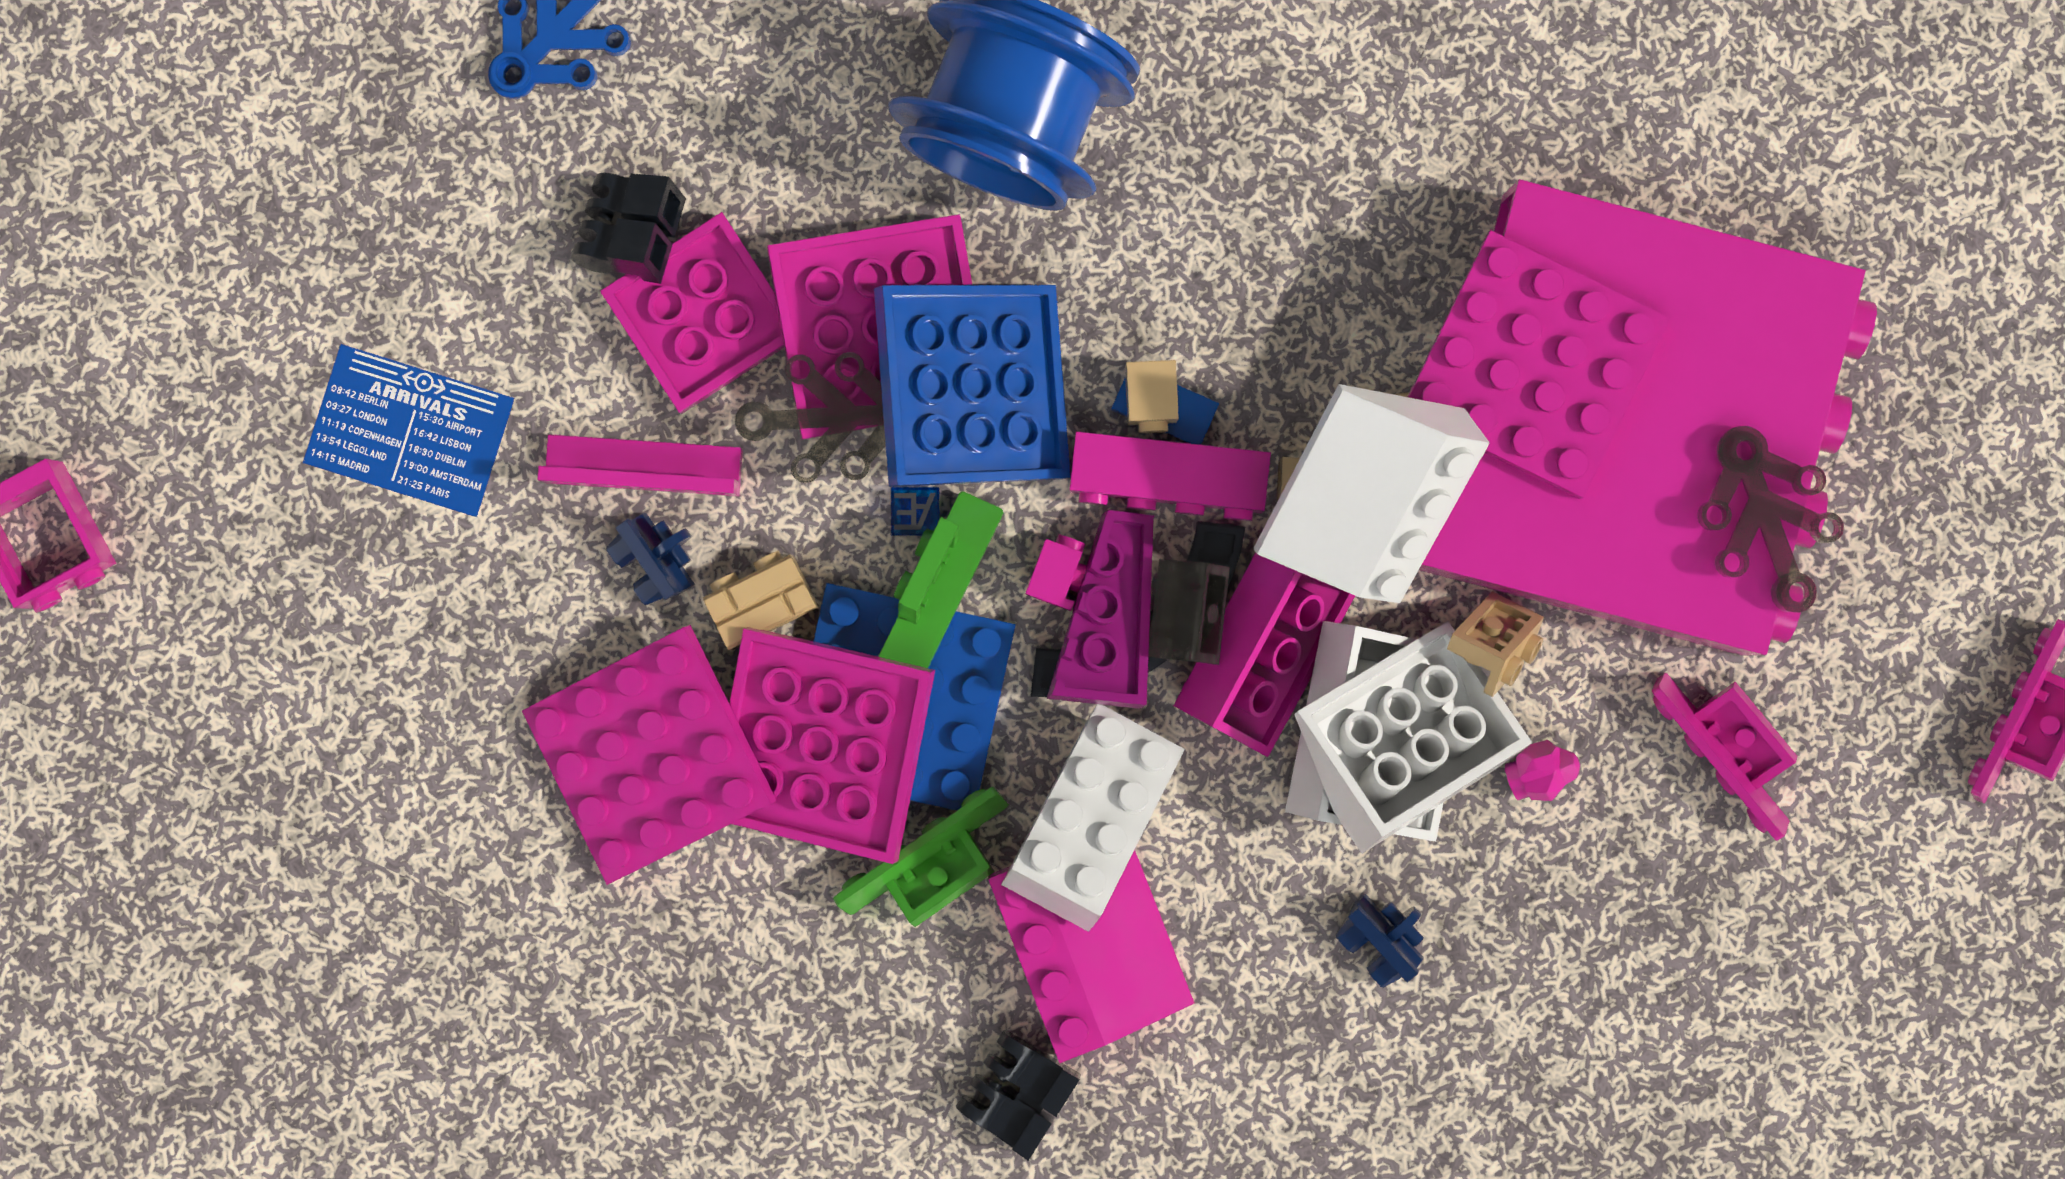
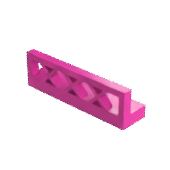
[537,435,743,497]

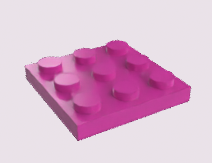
[600,212,785,414]

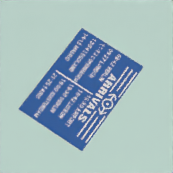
[303,344,515,517]

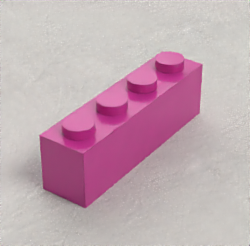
[1070,432,1271,521]

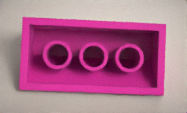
[1173,553,1355,757]

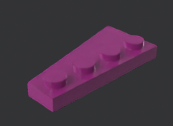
[1047,510,1154,709]

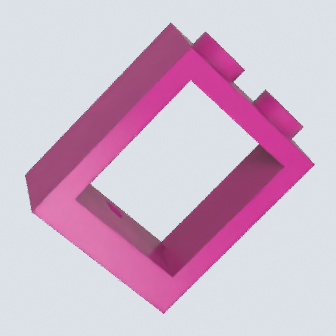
[0,458,117,613]

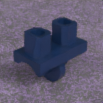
[606,513,695,605]
[1336,893,1424,988]

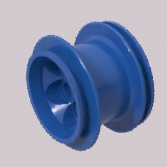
[888,0,1140,211]

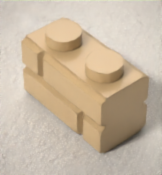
[703,551,819,650]

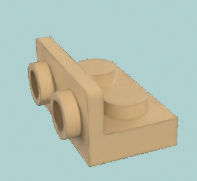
[1447,591,1544,697]

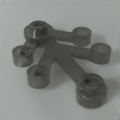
[735,352,886,483]
[1697,426,1844,613]

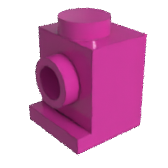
[1025,534,1086,611]

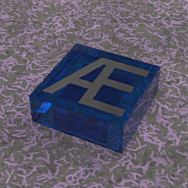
[891,487,940,536]

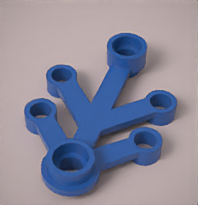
[488,0,631,99]

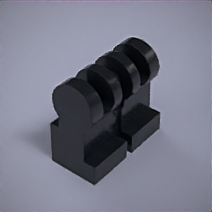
[571,173,686,284]
[956,1030,1081,1161]

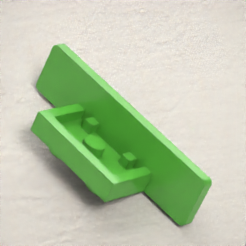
[879,492,1003,668]
[833,787,1009,927]

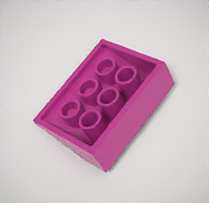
[988,850,1195,1064]

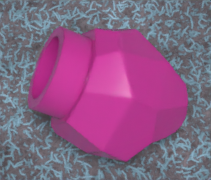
[1505,740,1580,801]

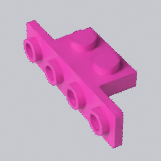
[1968,619,2065,804]
[1652,673,1798,841]

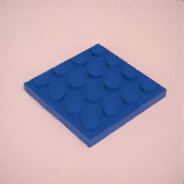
[874,285,1071,487]
[813,583,1016,810]

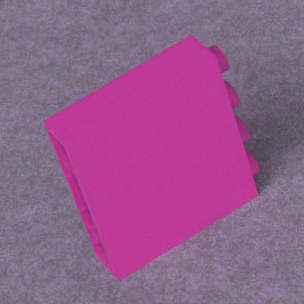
[1419,179,1877,656]

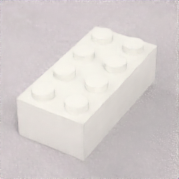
[1001,704,1185,932]

